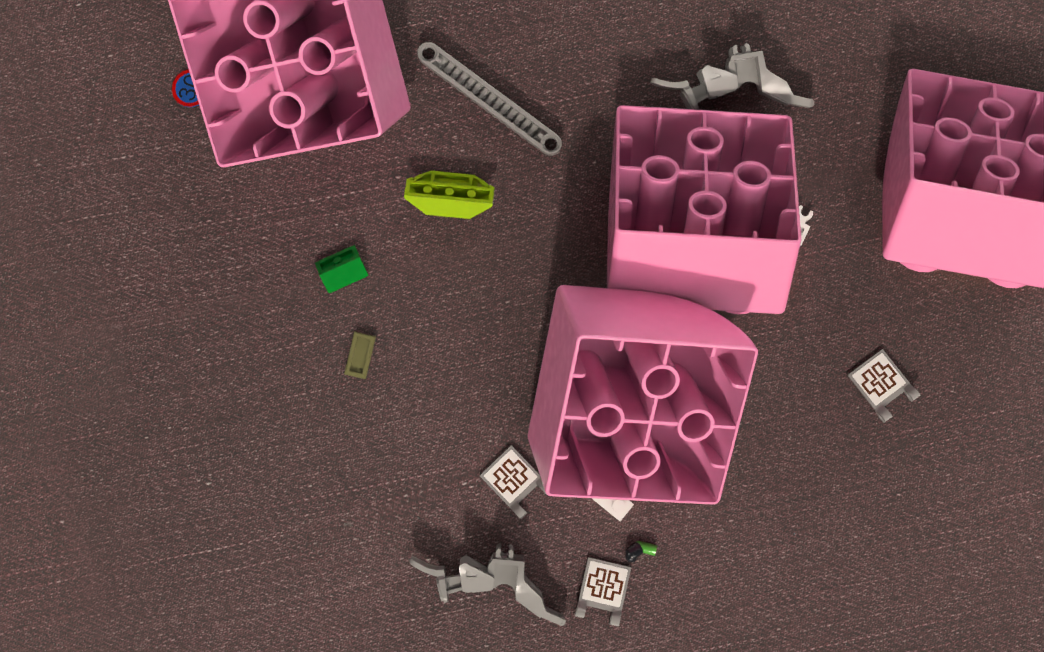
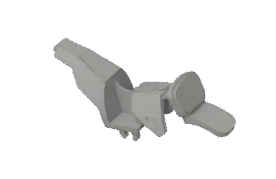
[650,43,814,110]
[409,543,566,626]

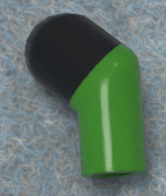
[625,541,657,562]

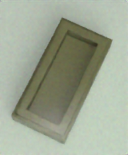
[344,332,376,379]

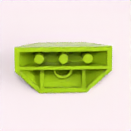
[404,171,495,219]

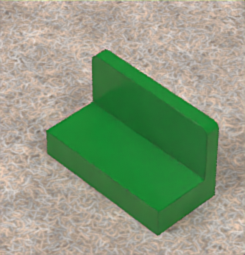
[315,245,368,293]

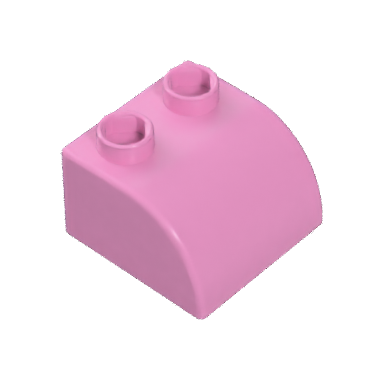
[168,0,410,167]
[882,69,1044,288]
[607,105,801,314]
[528,285,758,504]

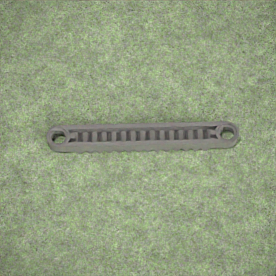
[418,42,562,156]

